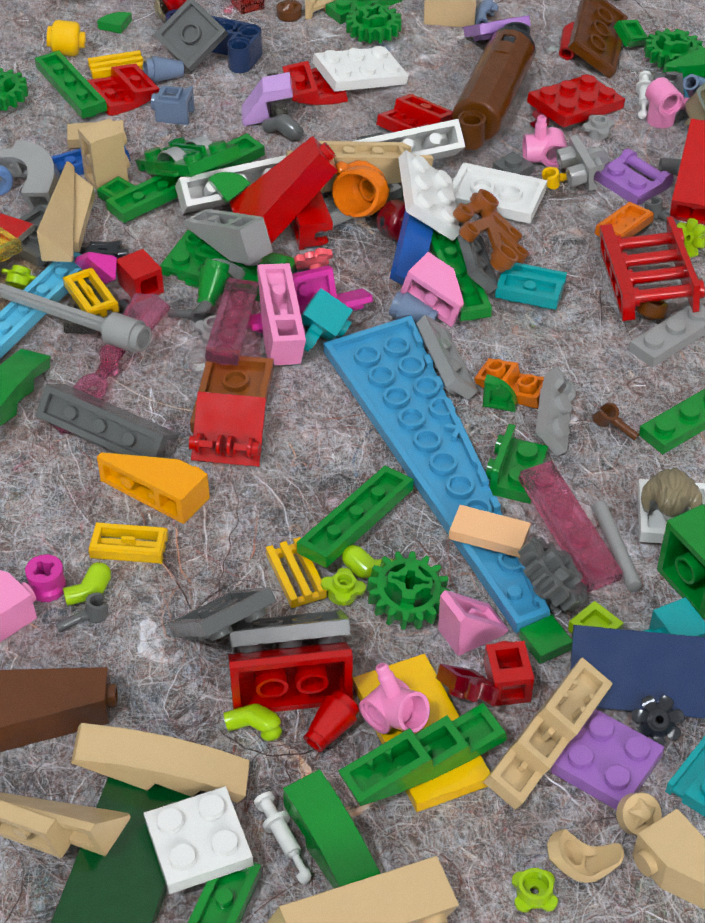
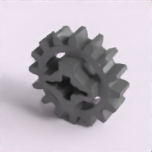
[518,536,589,612]

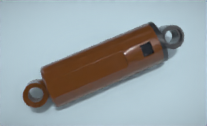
[452,22,536,150]

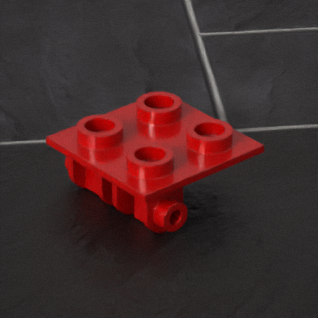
[189,391,266,467]

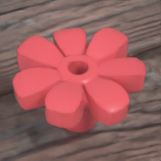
[294,248,333,270]

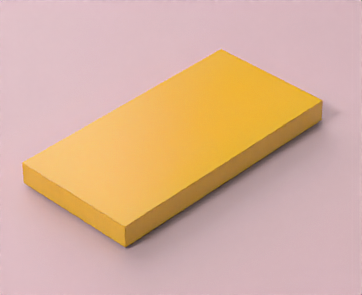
[353,653,490,813]

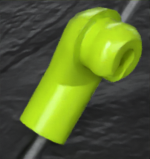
[342,545,393,578]
[223,704,282,741]

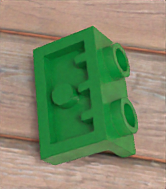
[486,424,548,504]

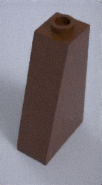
[0,667,118,752]

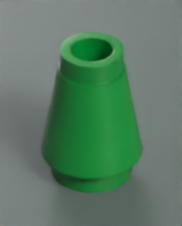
[197,258,231,307]

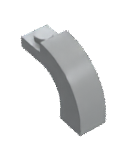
[0,140,61,211]

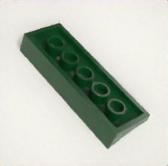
[51,777,201,923]

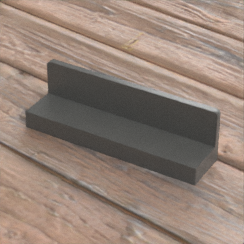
[35,384,179,458]

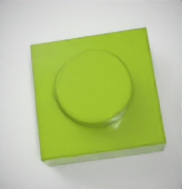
[568,601,624,634]

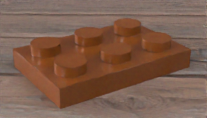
[190,353,274,432]

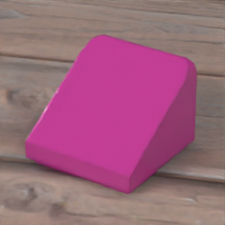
[75,252,117,284]

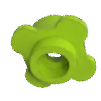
[1,265,36,290]
[321,568,366,606]
[512,868,558,913]

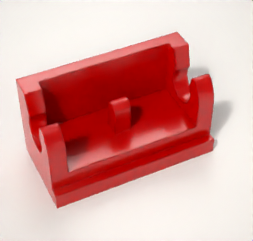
[290,190,333,250]

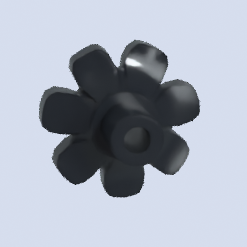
[631,695,684,746]

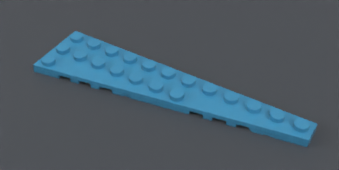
[324,315,550,633]

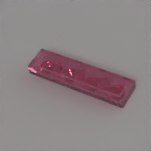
[205,278,259,366]
[518,460,623,593]

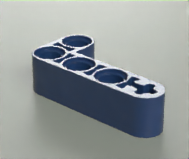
[165,9,263,73]

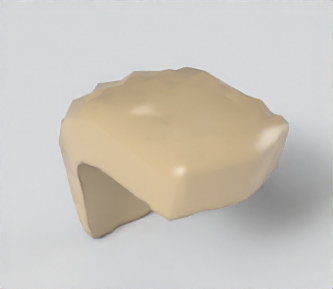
[547,829,624,883]

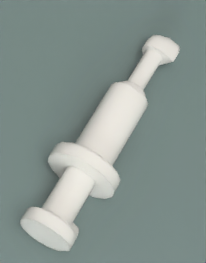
[636,71,652,120]
[254,791,311,885]

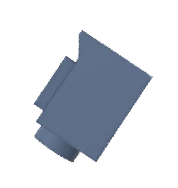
[151,86,195,125]

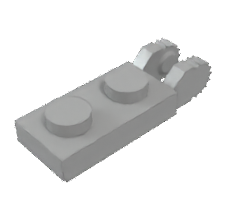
[536,367,576,456]

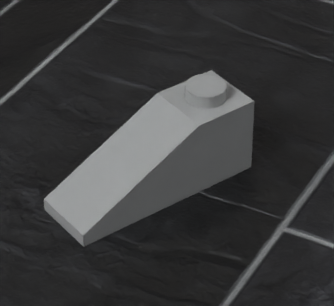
[184,209,273,266]

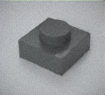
[492,152,534,176]

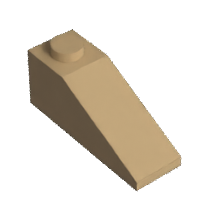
[632,809,705,910]

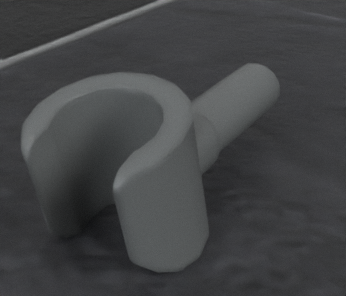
[645,196,679,225]
[168,301,215,323]
[55,592,108,632]

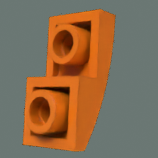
[474,358,544,409]

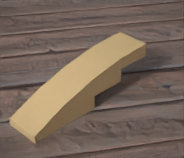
[483,657,613,810]
[71,723,250,803]

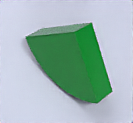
[97,12,132,34]
[207,172,251,204]
[482,374,518,412]

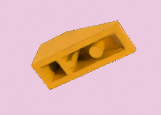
[97,452,210,524]

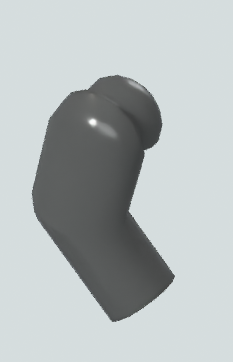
[262,114,304,140]

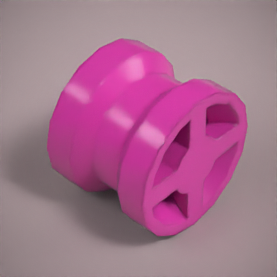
[25,554,67,602]

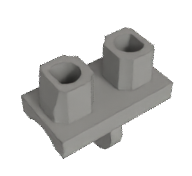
[556,135,608,191]

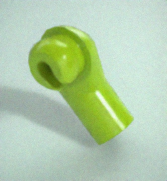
[63,562,111,606]

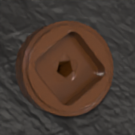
[276,0,302,22]
[635,300,669,320]

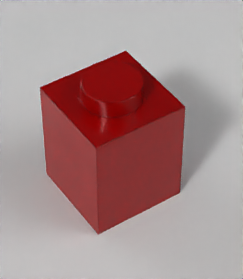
[116,249,164,304]

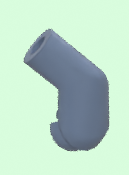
[475,0,498,25]

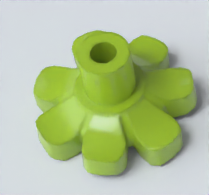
[677,218,705,258]

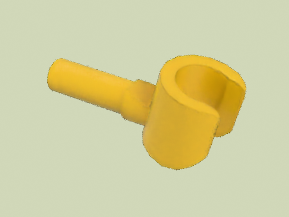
[542,167,567,190]

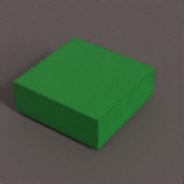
[614,20,648,47]
[97,176,135,202]
[519,615,572,664]

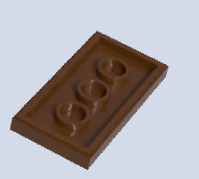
[568,0,628,79]

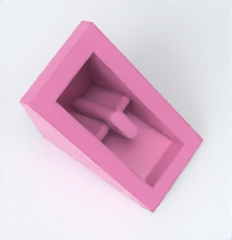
[438,590,509,656]

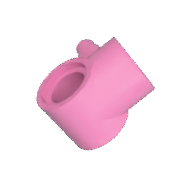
[645,77,689,129]
[522,115,568,168]
[359,663,430,734]

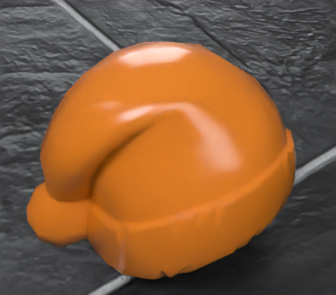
[332,160,390,218]

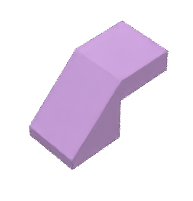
[242,72,293,126]

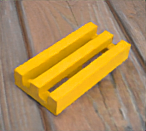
[87,50,143,79]
[63,267,119,317]
[88,522,169,564]
[266,537,327,609]

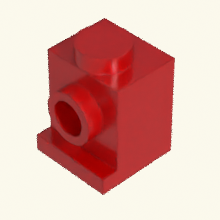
[484,641,534,707]

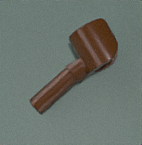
[593,403,640,441]

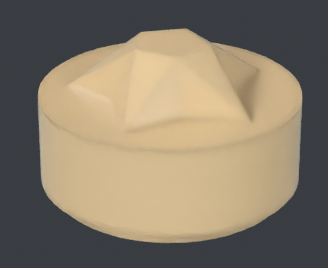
[616,792,662,836]

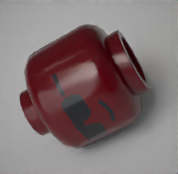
[377,199,405,241]

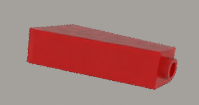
[670,118,705,225]
[230,136,338,244]

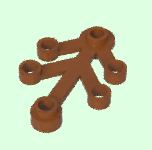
[453,189,529,272]

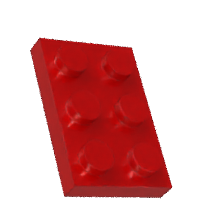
[527,74,625,128]

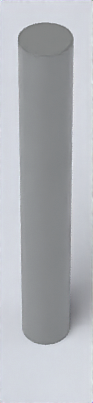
[593,501,642,592]

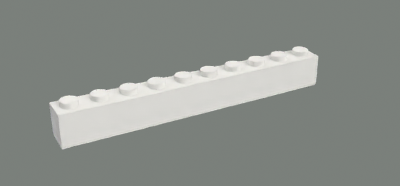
[175,119,466,214]

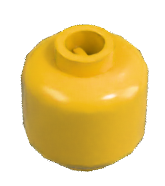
[47,20,86,56]

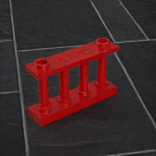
[600,216,705,321]

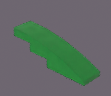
[0,349,51,426]
[338,703,507,806]

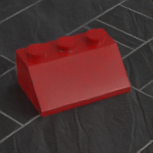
[228,642,353,712]

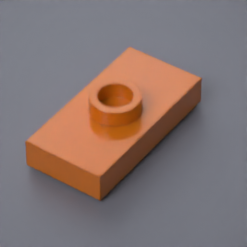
[595,202,654,238]

